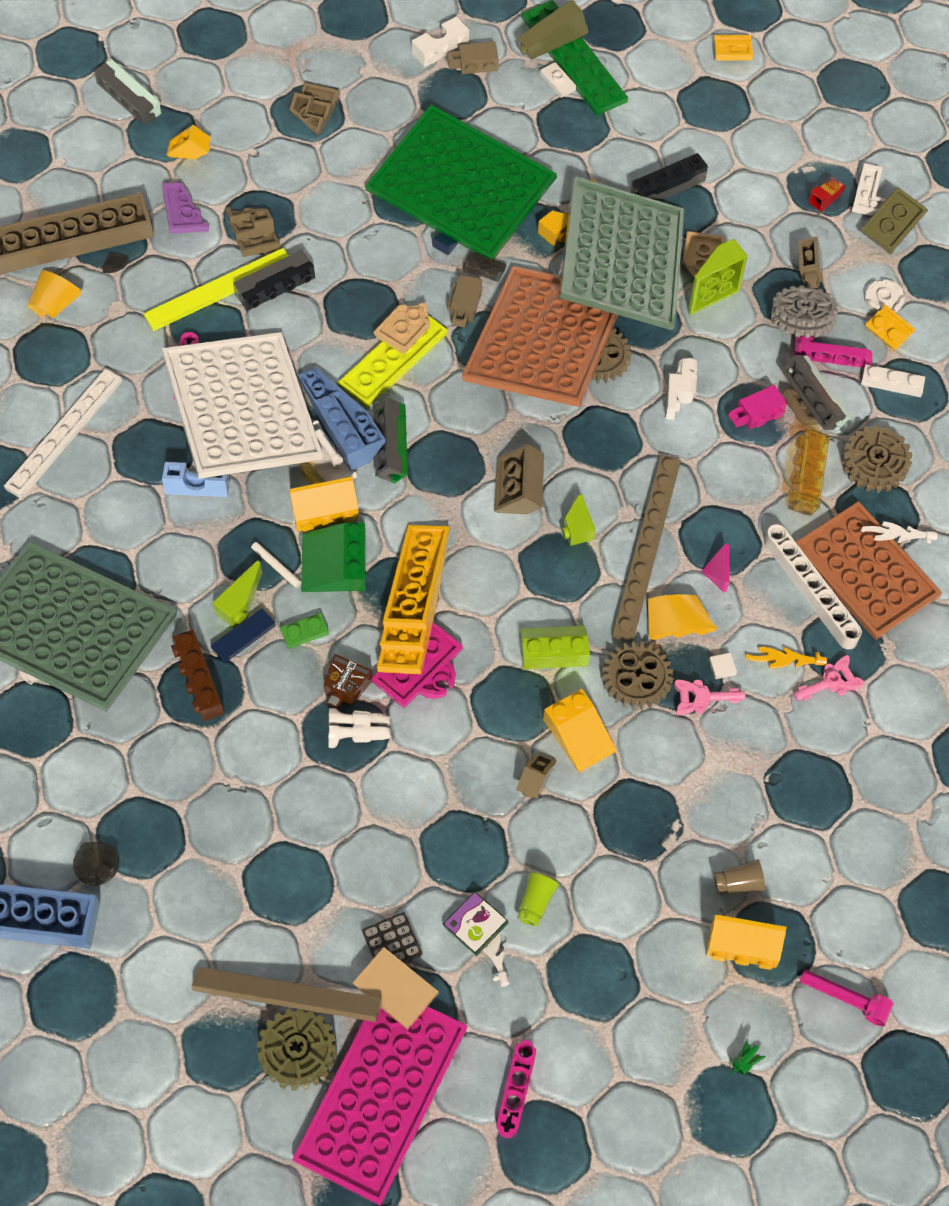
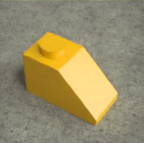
[166,125,211,160]

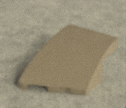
[289,82,341,135]
[225,207,281,257]

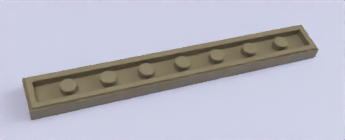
[191,967,382,1022]

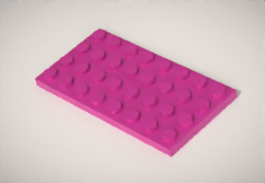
[292,1007,468,1206]

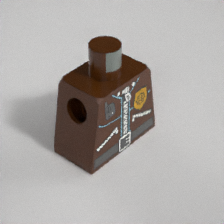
[324,654,373,710]

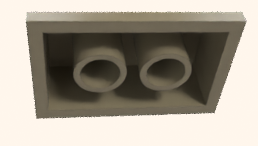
[494,444,544,514]

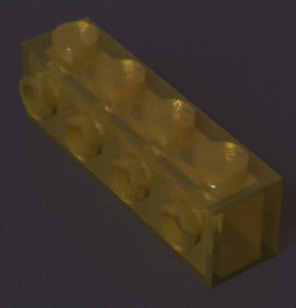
[787,429,830,516]

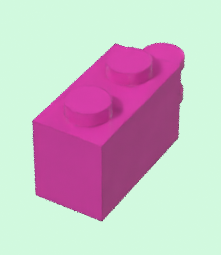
[728,385,787,429]

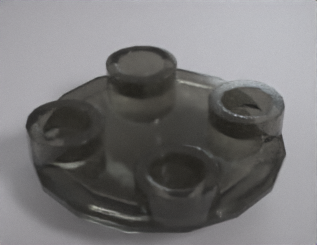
[73,842,119,886]

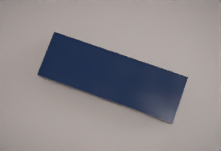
[210,608,276,664]

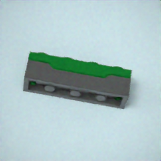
[373,397,408,484]

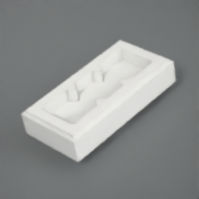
[540,62,576,98]

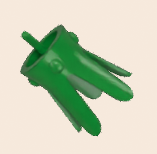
[730,1039,766,1076]

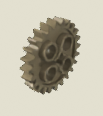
[590,328,632,384]
[602,641,673,710]

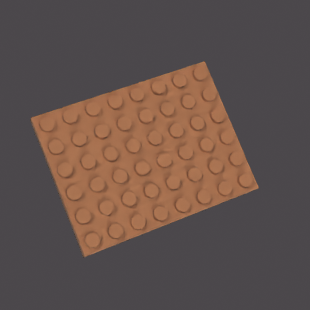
[462,266,618,407]

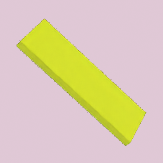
[337,315,448,409]

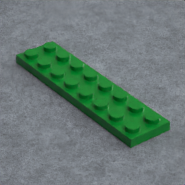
[521,0,628,116]

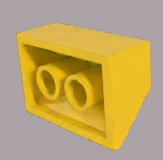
[289,477,359,532]
[706,914,786,969]

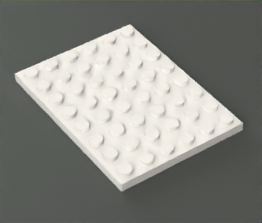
[162,332,323,479]

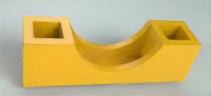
[538,179,598,247]

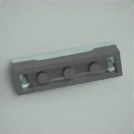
[94,59,161,125]
[781,355,851,430]

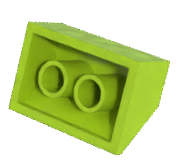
[520,625,590,670]

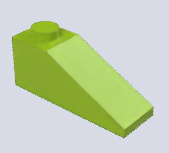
[212,560,262,628]

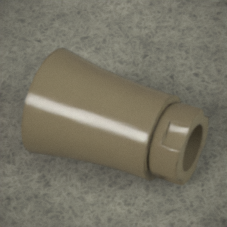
[713,859,765,895]

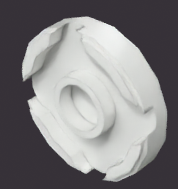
[864,280,905,313]

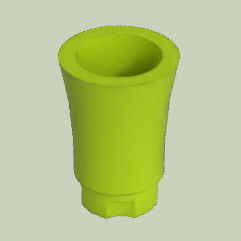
[517,872,559,927]

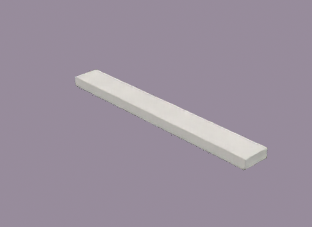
[4,368,123,499]

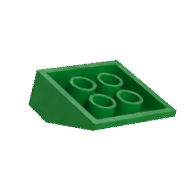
[301,523,366,592]

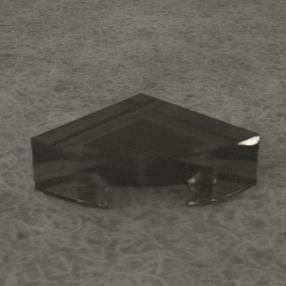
[102,253,129,273]

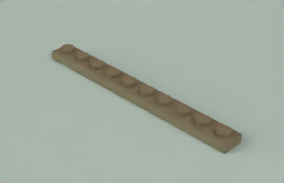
[612,455,681,642]

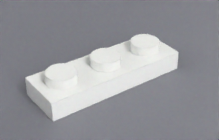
[861,364,925,397]

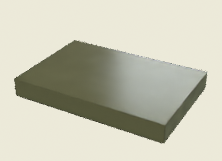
[860,187,928,254]

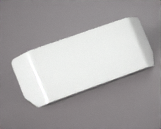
[308,420,357,482]

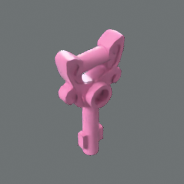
[794,655,865,701]
[674,680,745,715]

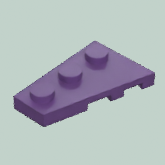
[162,182,209,234]

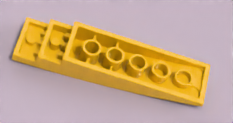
[377,525,450,674]

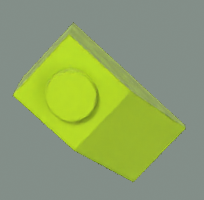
[562,494,596,546]

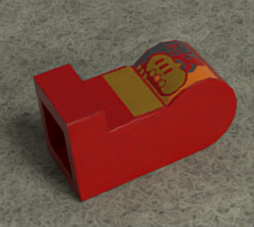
[808,176,845,213]

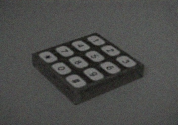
[361,912,423,963]

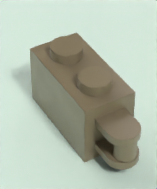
[447,41,499,74]
[798,236,824,290]
[447,275,483,328]

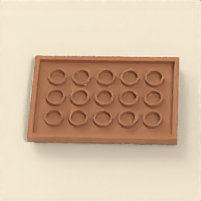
[796,501,942,641]

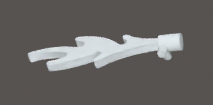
[861,522,937,543]
[482,933,510,987]

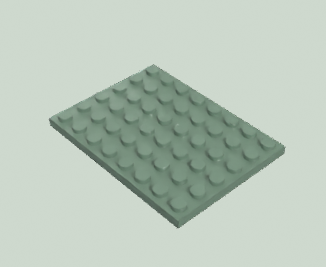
[559,176,684,330]
[0,541,177,712]

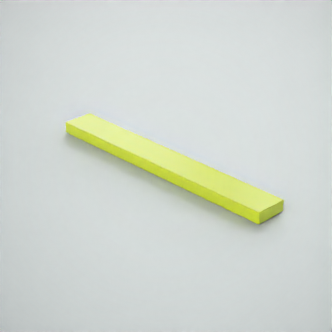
[143,248,289,332]

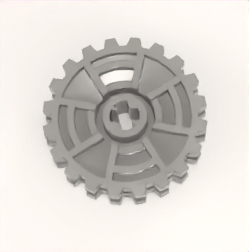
[771,286,838,338]

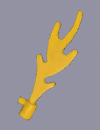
[745,647,827,669]

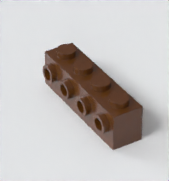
[171,629,224,722]

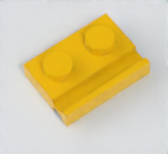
[714,35,753,60]
[865,304,915,352]

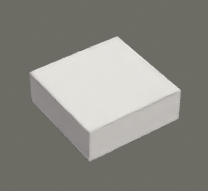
[709,653,737,679]

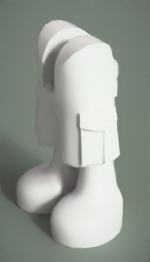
[328,708,390,748]

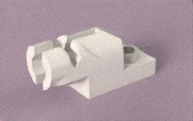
[666,358,698,419]

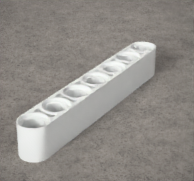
[765,524,862,649]

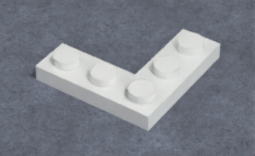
[852,163,886,216]

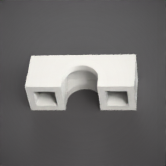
[412,16,469,67]

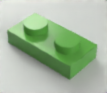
[280,613,329,649]

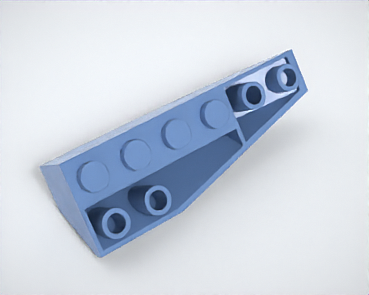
[298,367,386,471]

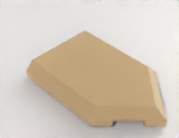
[682,231,726,278]
[374,303,430,354]

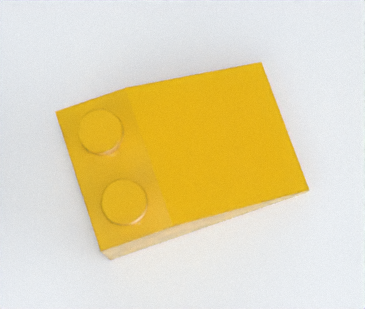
[543,689,616,773]

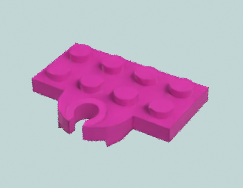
[371,622,463,709]

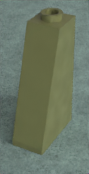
[518,0,589,60]

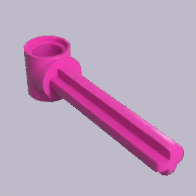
[800,970,894,1026]

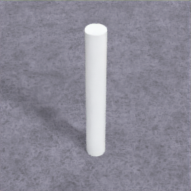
[251,542,301,588]

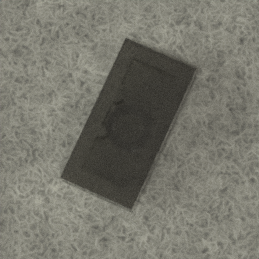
[463,251,507,282]

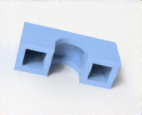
[162,462,230,497]

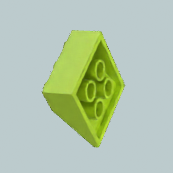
[688,238,748,315]

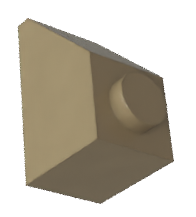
[516,752,557,799]

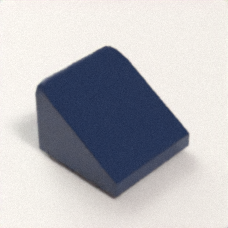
[432,233,459,255]

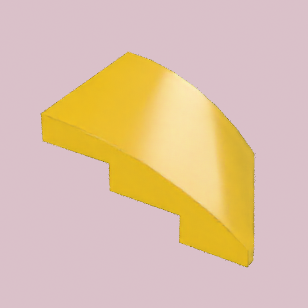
[27,270,81,319]
[648,594,717,640]

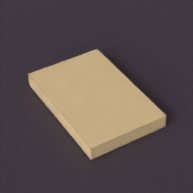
[353,947,438,1030]

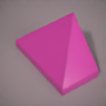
[701,544,729,592]

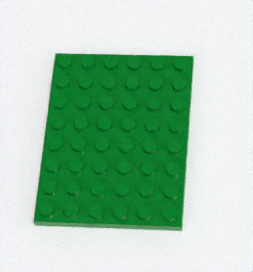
[365,105,557,262]

